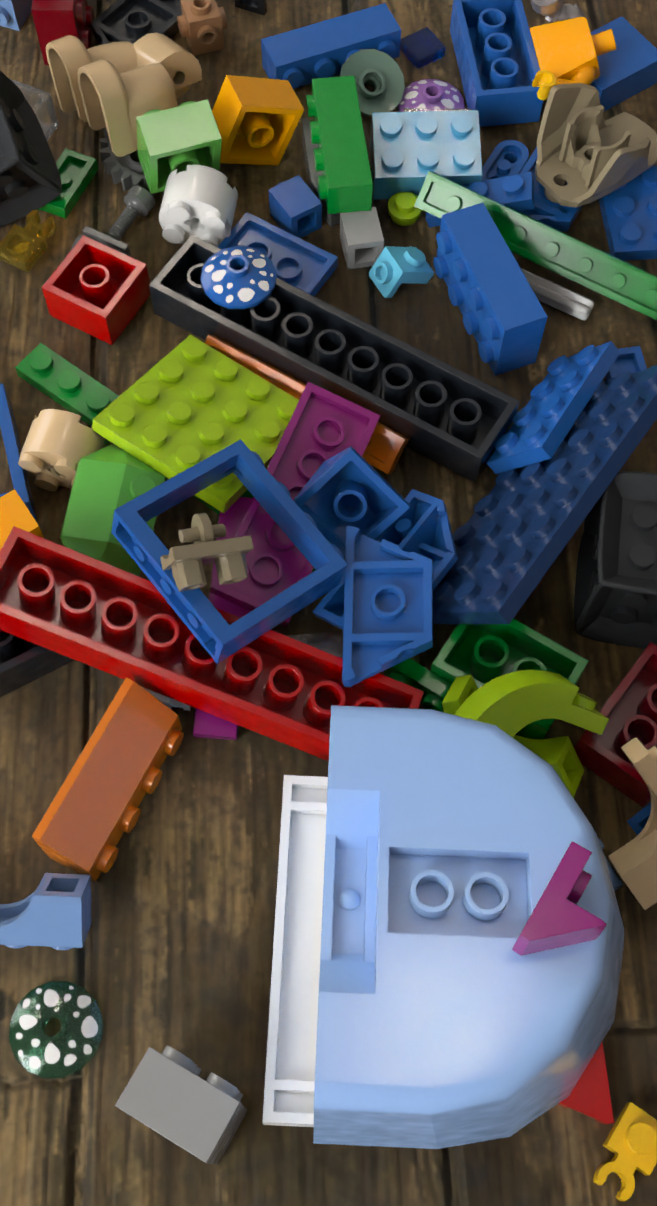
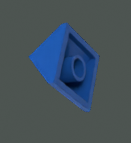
[293,446,410,557]

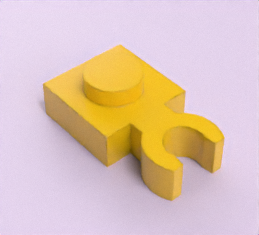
[593,1102,657,1202]

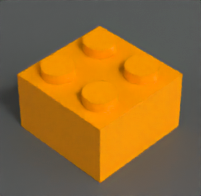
[212,75,304,166]

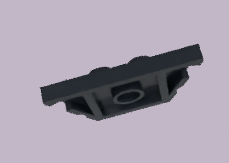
[91,0,182,45]

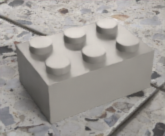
[115,1045,248,1165]

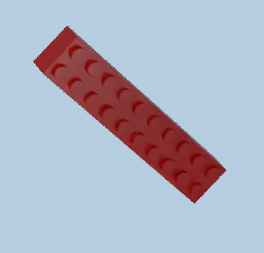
[0,526,424,761]

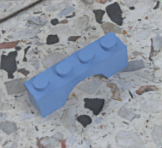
[0,873,92,950]

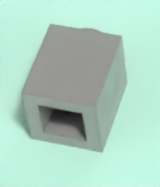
[340,207,384,270]

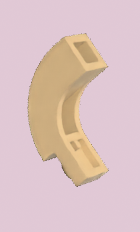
[608,737,657,910]

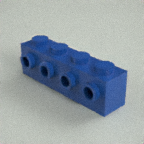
[261,3,401,89]

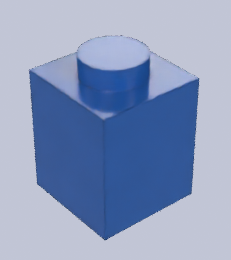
[268,175,322,238]

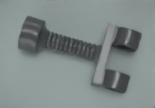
[72,185,155,257]

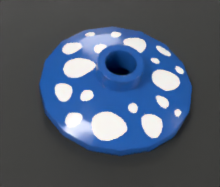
[201,246,276,309]

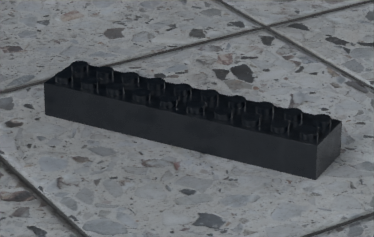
[149,235,519,483]

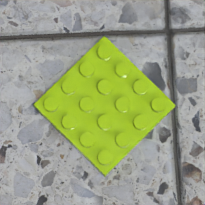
[92,334,299,513]

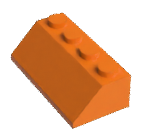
[32,677,184,882]

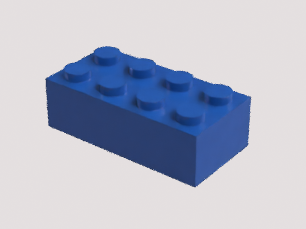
[450,0,543,127]
[433,203,548,376]

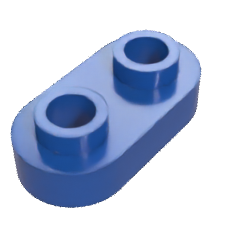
[481,140,529,181]

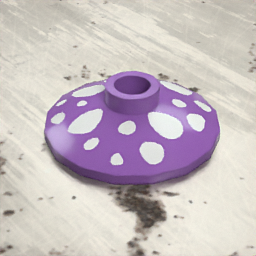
[398,79,464,112]

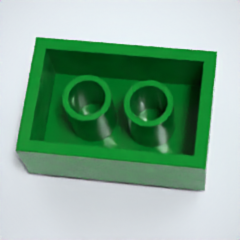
[431,618,589,739]

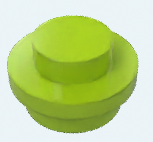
[388,192,423,226]

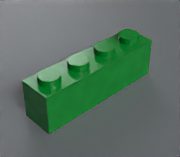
[306,76,373,214]

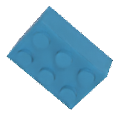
[370,110,483,199]

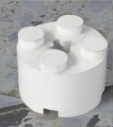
[159,165,238,247]

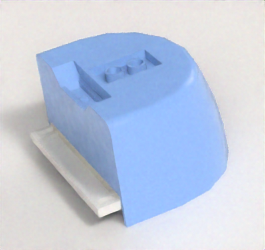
[262,705,624,1149]

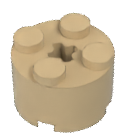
[18,409,111,491]

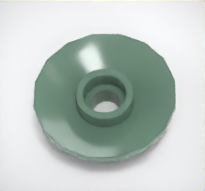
[339,49,405,117]

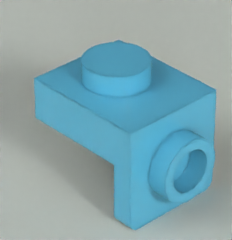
[369,246,434,298]

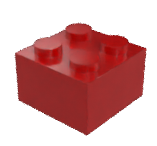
[42,235,151,345]

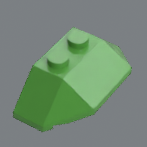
[60,444,165,576]

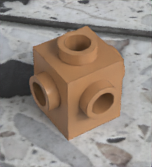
[177,0,227,56]

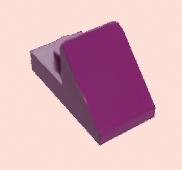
[512,841,607,956]

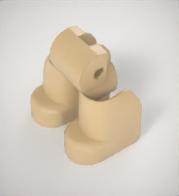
[46,32,202,157]

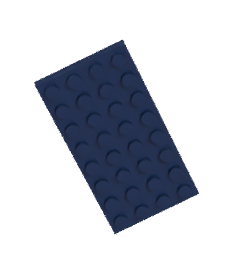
[433,365,657,624]

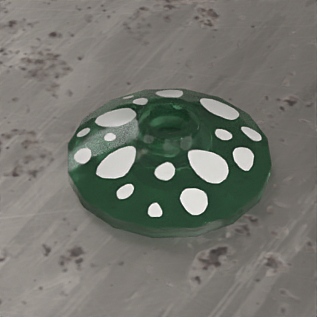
[9,981,103,1079]

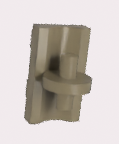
[160,513,254,592]

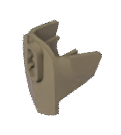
[535,83,657,208]

